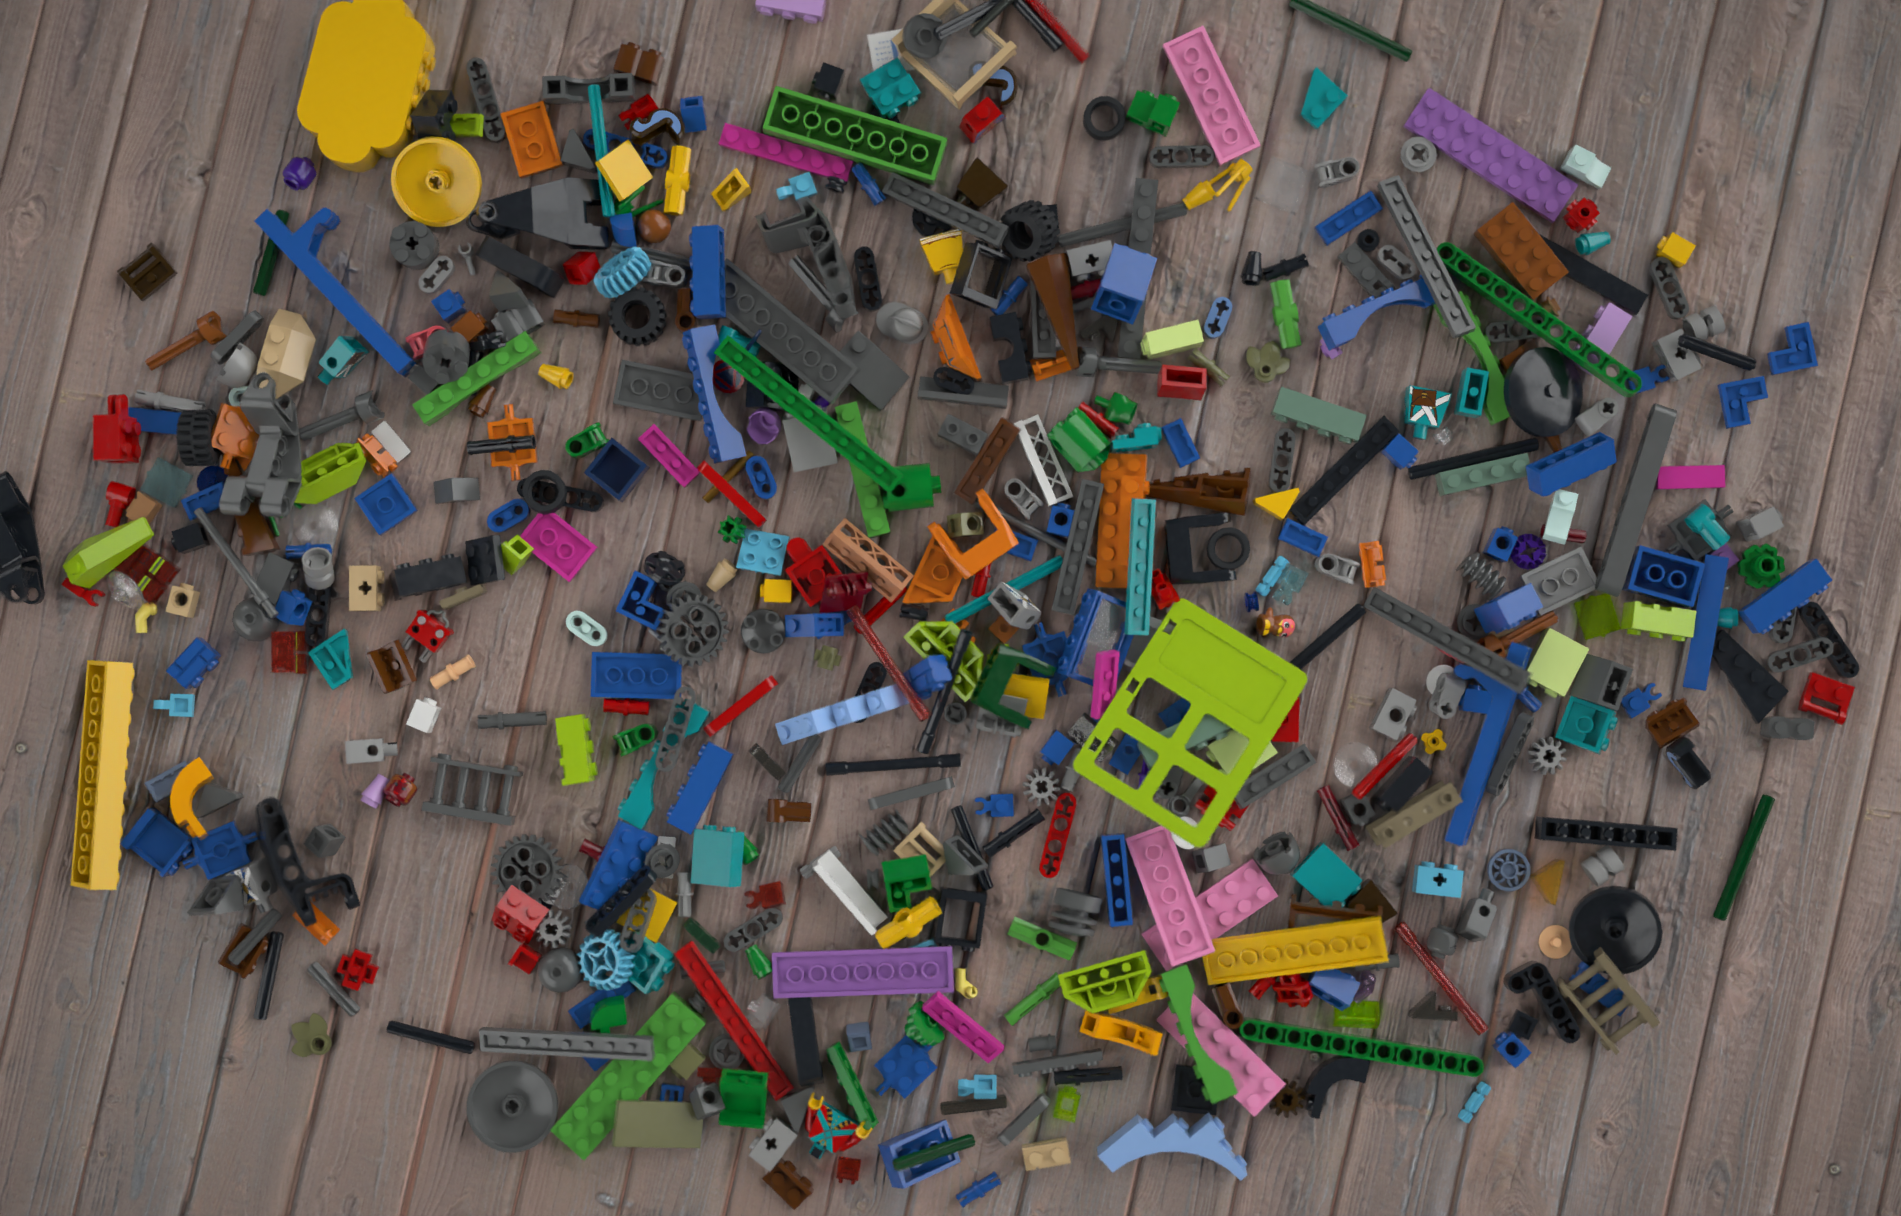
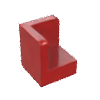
[562,251,601,285]
[508,943,543,975]

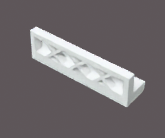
[1014,415,1073,507]
[812,849,888,935]

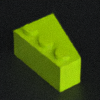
[1620,601,1696,642]
[555,714,598,786]

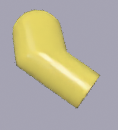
[135,602,157,633]
[955,968,978,999]

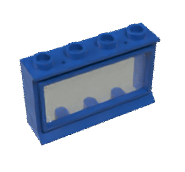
[1057,588,1134,686]

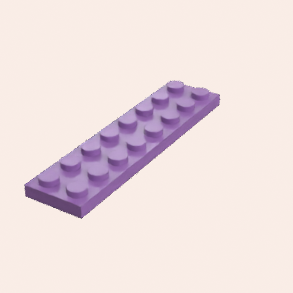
[1403,88,1578,223]
[772,946,954,998]

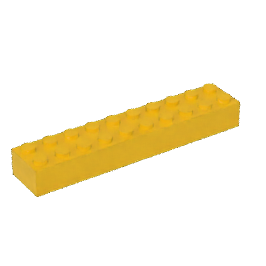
[71,660,135,890]

